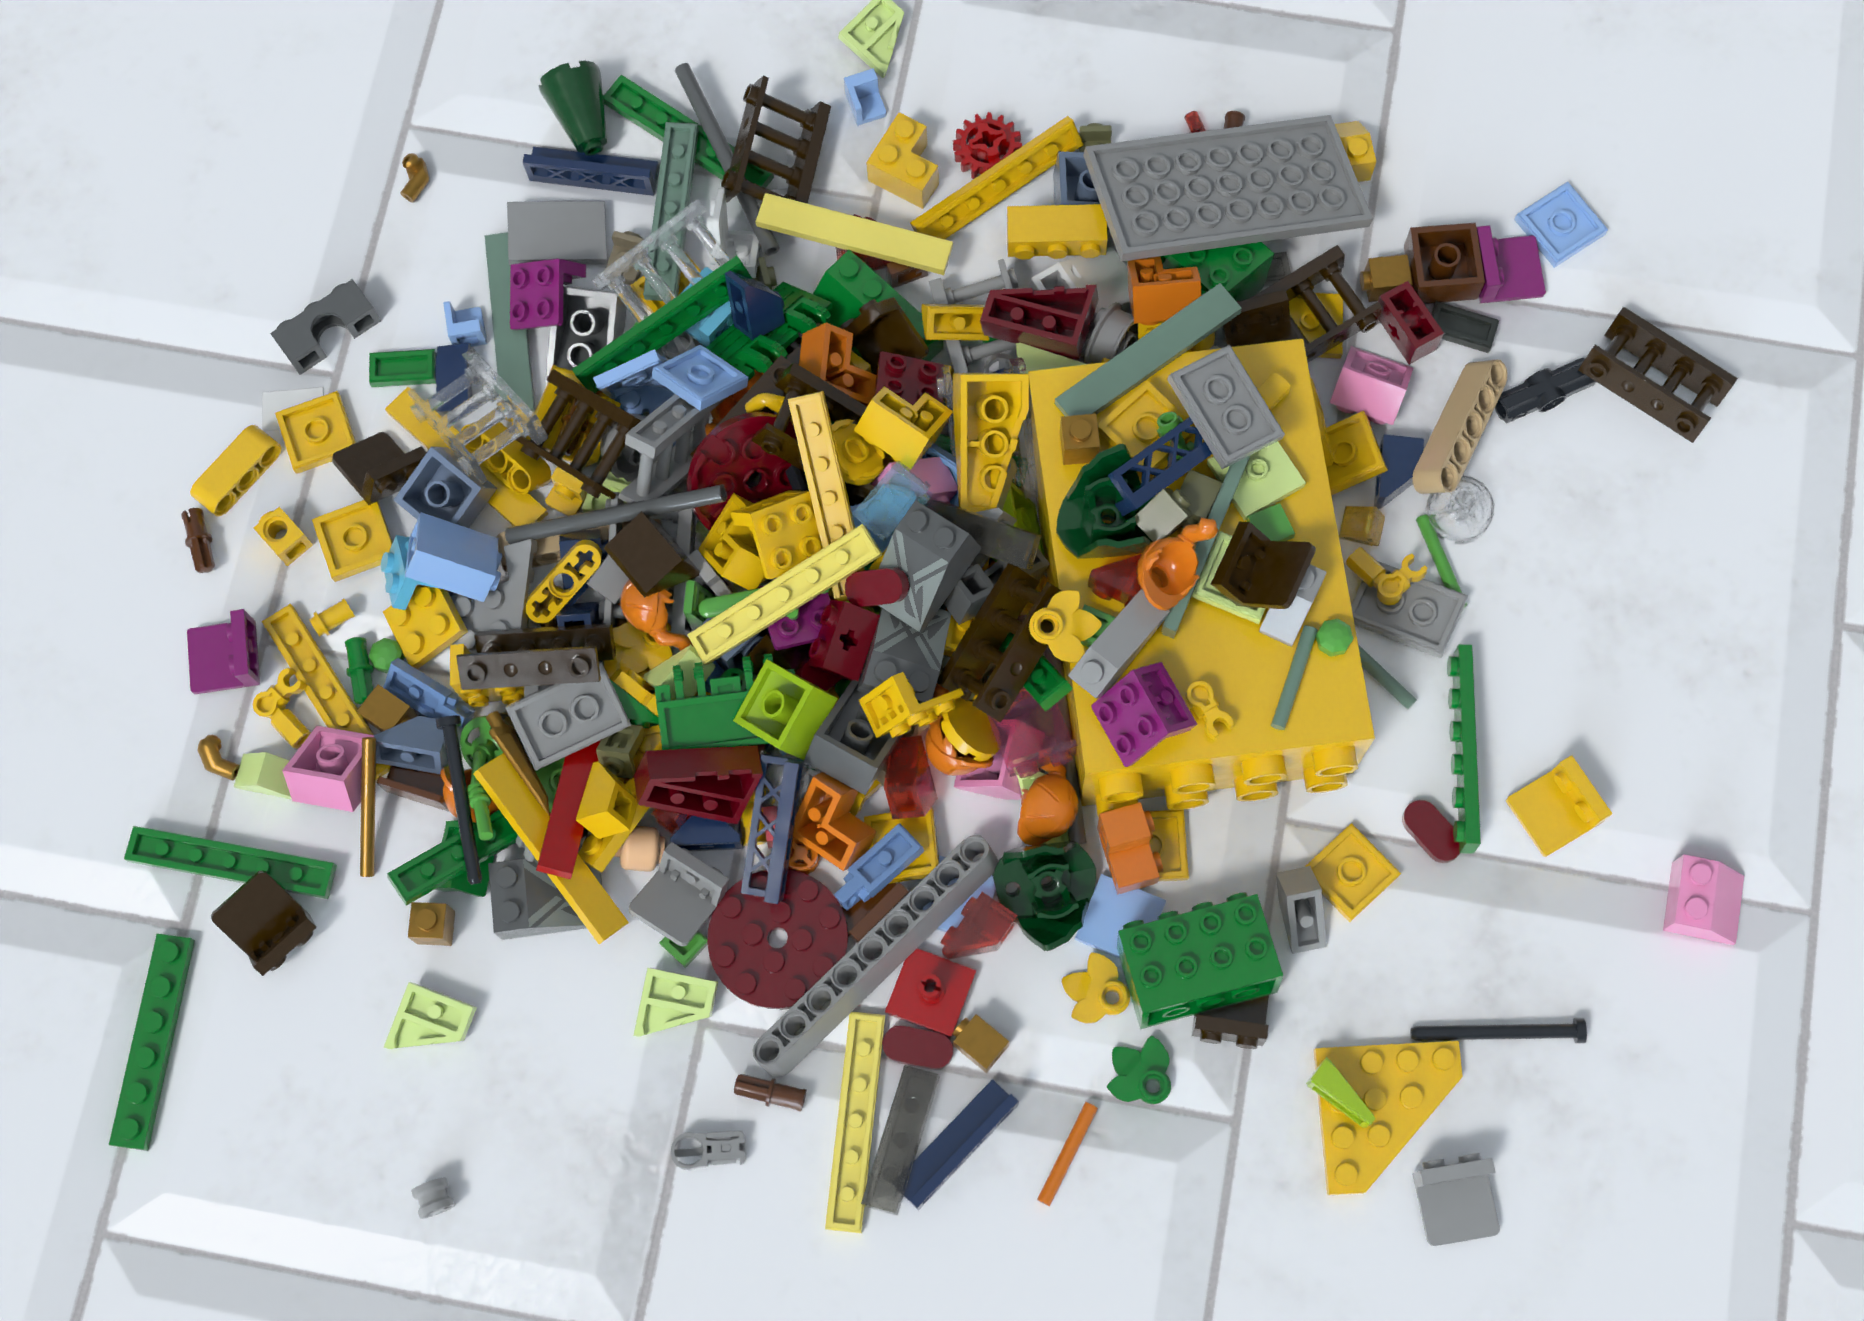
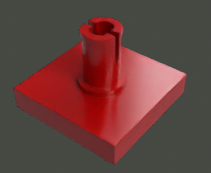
[885,948,976,1039]

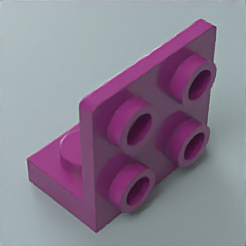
[1477,225,1546,303]
[510,259,586,330]
[757,586,840,650]
[187,609,260,694]
[1091,662,1197,767]

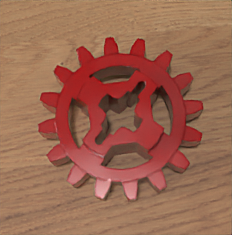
[953,112,1022,179]

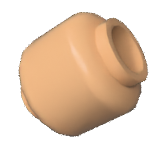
[614,826,665,872]

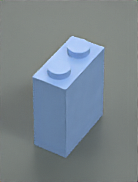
[405,512,502,602]

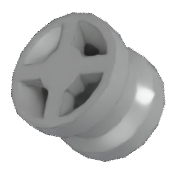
[411,1177,455,1219]

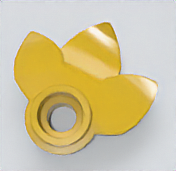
[1029,590,1102,663]
[613,622,672,674]
[1061,952,1130,1024]

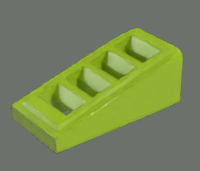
[1306,1057,1376,1128]

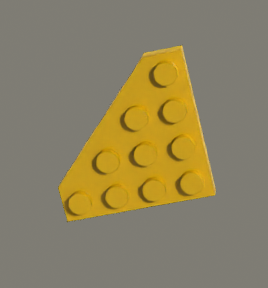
[1314,1041,1463,1195]

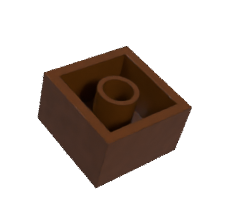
[1404,223,1485,304]

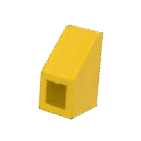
[576,761,638,839]

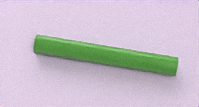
[1416,514,1468,608]

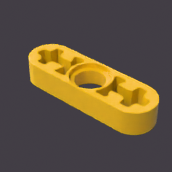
[526,540,602,623]

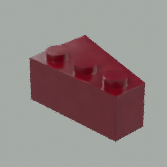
[980,284,1099,360]
[634,746,763,824]

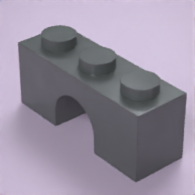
[270,279,381,375]
[943,538,1050,625]

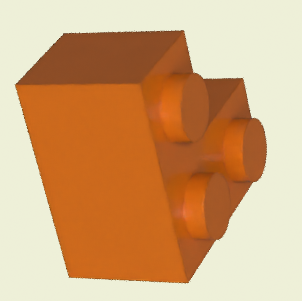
[1127,256,1201,325]
[799,323,877,406]
[793,772,877,871]
[1097,802,1163,895]

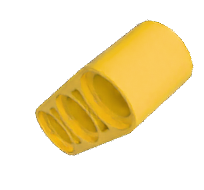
[460,417,551,495]
[190,425,282,517]

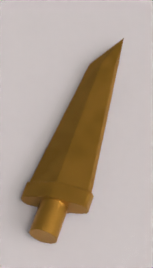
[486,711,550,816]

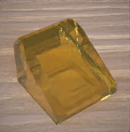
[1339,506,1385,546]

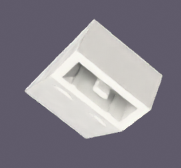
[1030,246,1131,332]

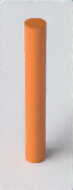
[1037,1102,1098,1207]

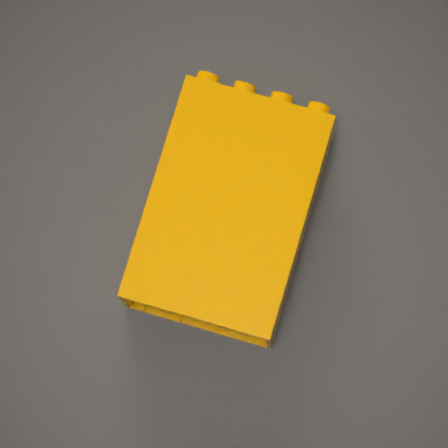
[1026,339,1375,817]

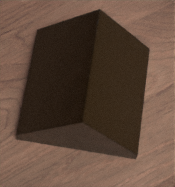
[604,511,700,598]

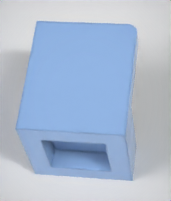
[844,68,886,126]
[443,301,487,347]

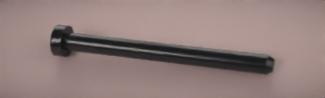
[436,715,482,885]
[1410,1018,1587,1043]

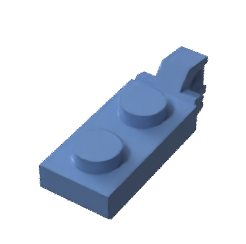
[383,658,475,728]
[834,824,925,910]

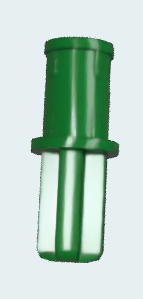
[345,637,374,704]

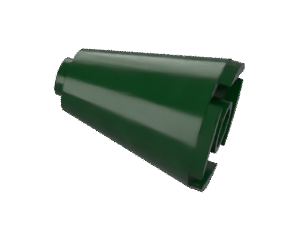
[538,60,607,156]

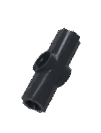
[1495,357,1596,424]

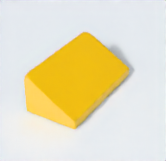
[921,304,989,340]

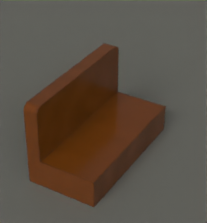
[376,766,450,812]
[841,882,909,943]

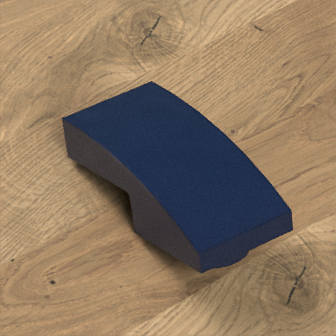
[436,343,475,412]

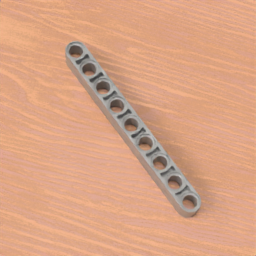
[753,835,998,1077]

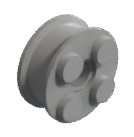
[1081,302,1138,364]

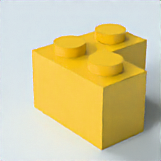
[866,112,939,209]
[854,386,953,469]
[698,493,766,590]

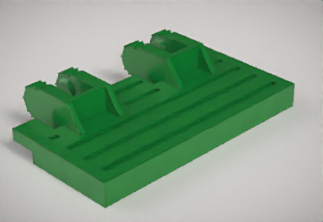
[706,281,833,381]
[654,654,795,750]

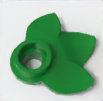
[1107,1036,1171,1104]

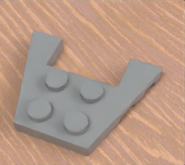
[448,539,538,654]

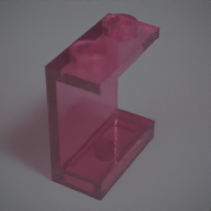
[987,687,1078,778]

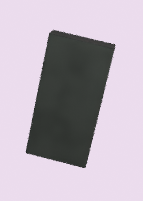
[1431,301,1500,353]

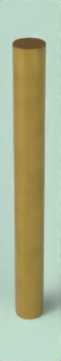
[360,737,376,877]

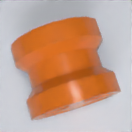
[788,838,820,874]

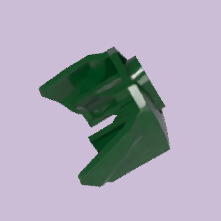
[1056,444,1156,559]
[992,841,1096,951]

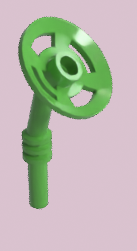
[460,716,521,840]

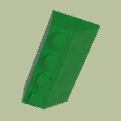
[813,250,943,361]

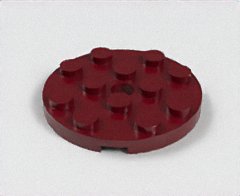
[687,412,797,531]
[707,869,849,1010]

